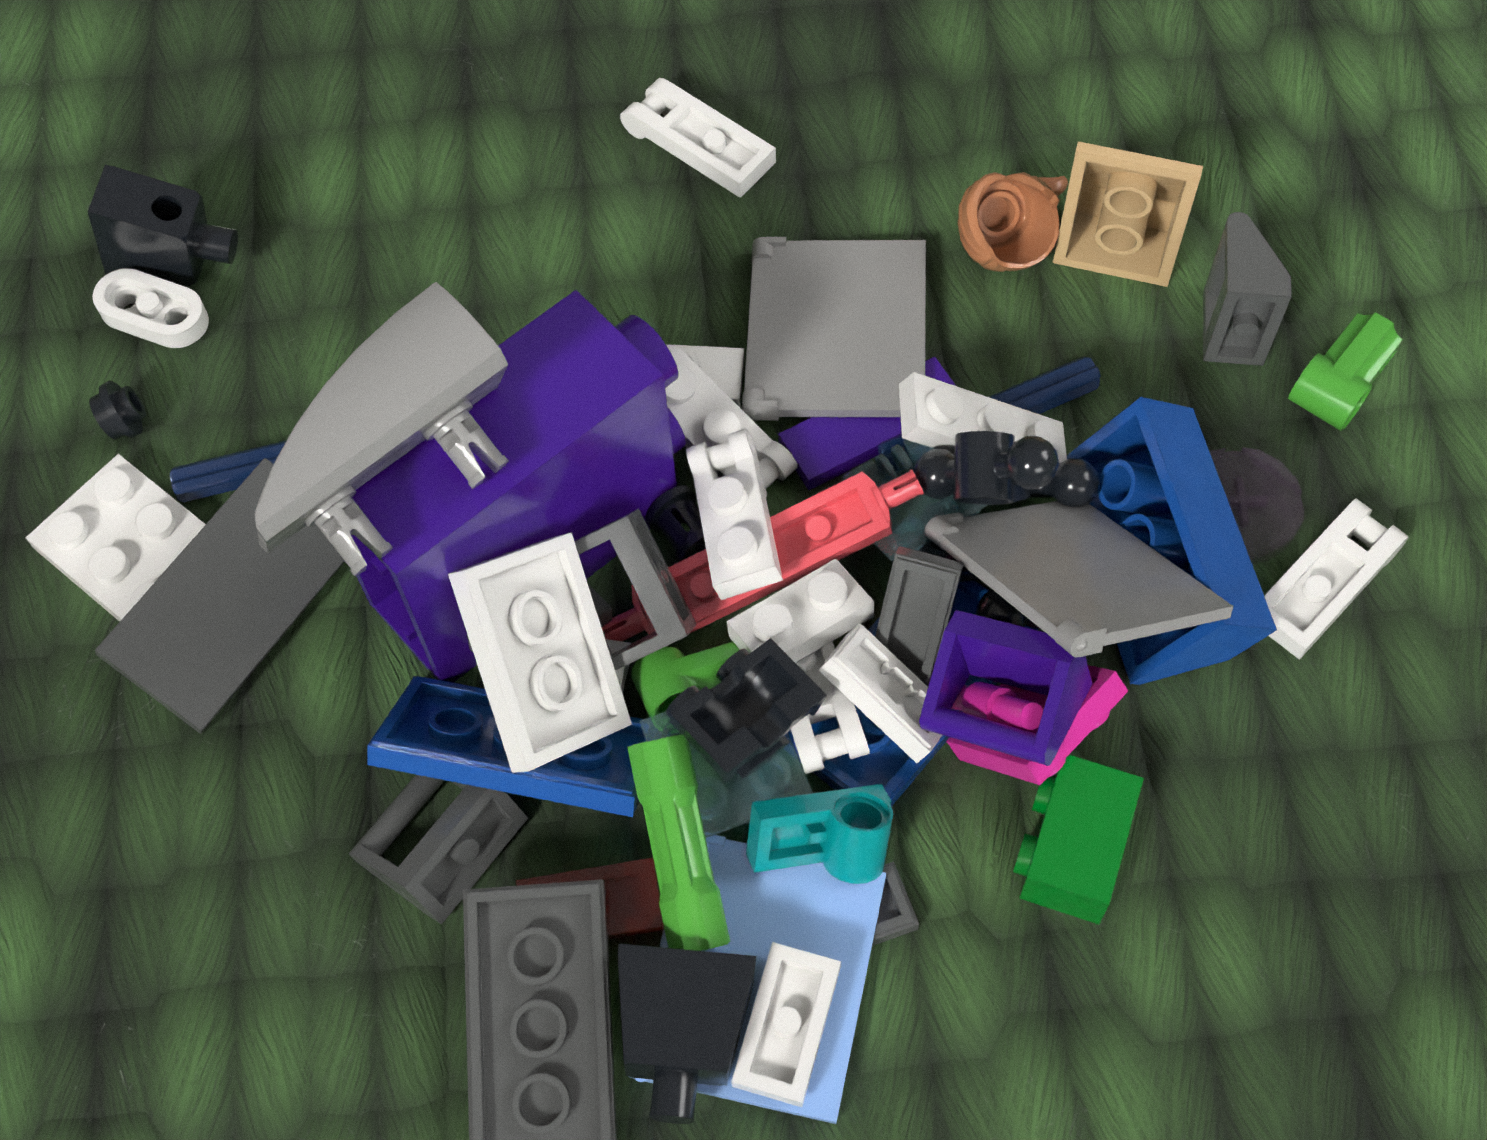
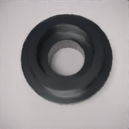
[89,380,146,440]

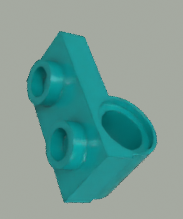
[746,784,893,884]

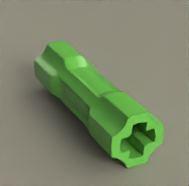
[627,735,730,951]

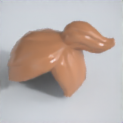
[958,172,1068,272]

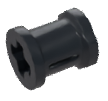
[645,485,706,563]

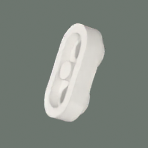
[93,269,209,348]

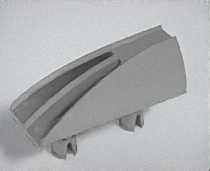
[254,282,509,576]

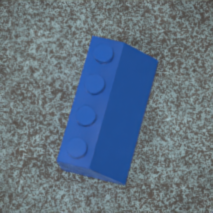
[1067,397,1277,685]

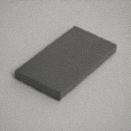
[95,458,345,734]
[463,880,618,1140]

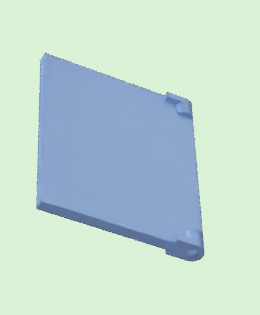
[628,833,886,1124]

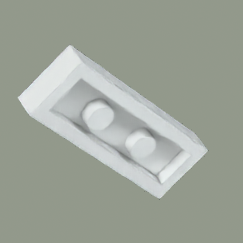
[899,372,1067,463]

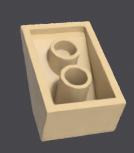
[1053,141,1203,287]

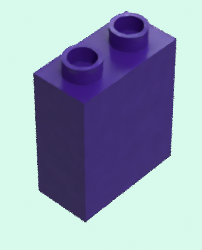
[351,290,686,683]

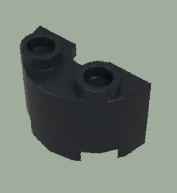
[666,638,827,782]

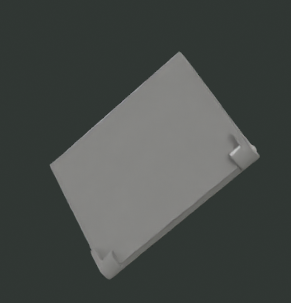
[742,237,926,421]
[925,501,1233,657]

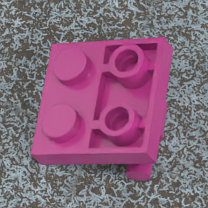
[946,665,1128,785]

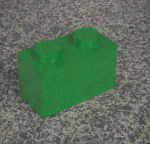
[1013,755,1144,925]

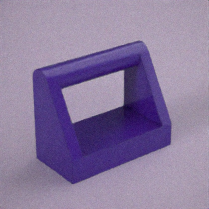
[919,610,1093,766]

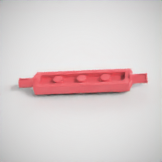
[602,469,924,642]

